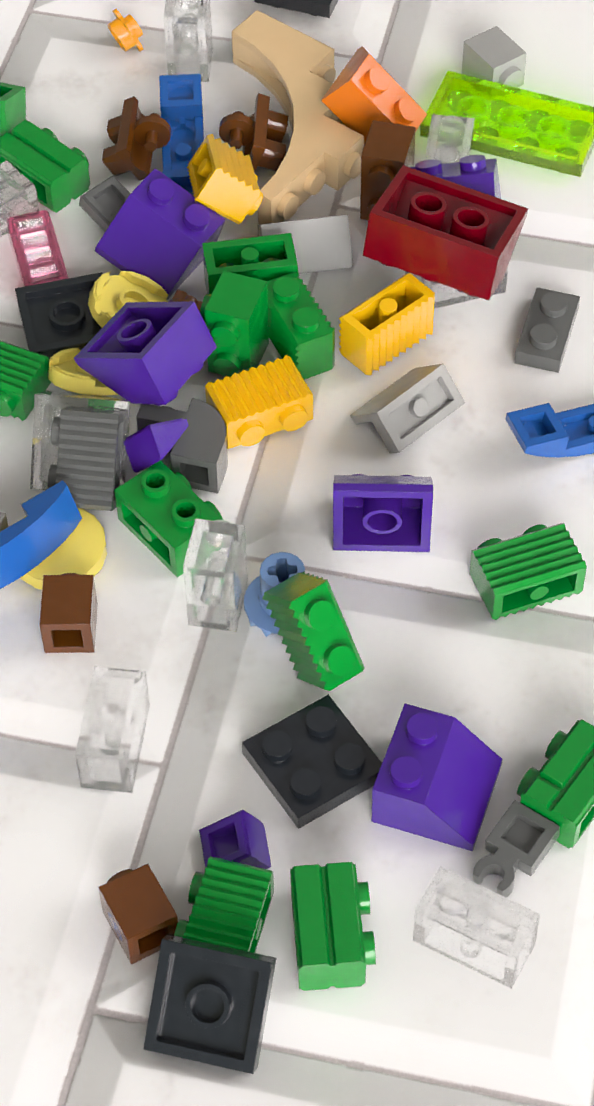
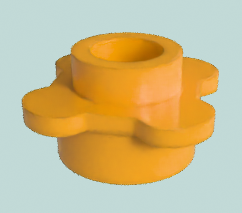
[107,9,144,52]

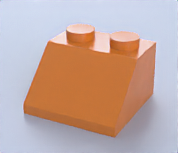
[321,46,427,145]

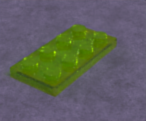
[420,71,594,177]

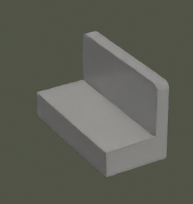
[257,215,353,274]
[350,363,465,453]

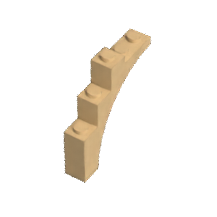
[232,10,364,225]

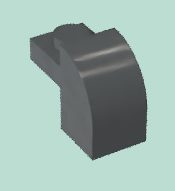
[136,398,228,493]

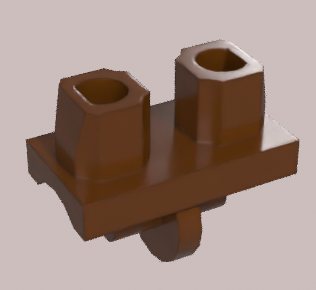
[219,93,289,173]
[102,96,171,181]

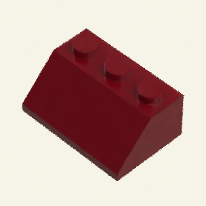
[362,165,528,301]

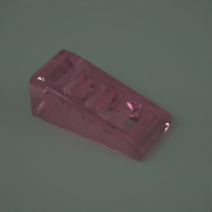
[6,210,68,287]

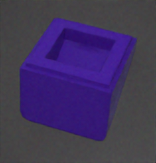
[123,418,189,473]
[199,810,271,869]

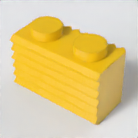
[187,134,263,225]
[339,273,435,375]
[205,355,313,449]

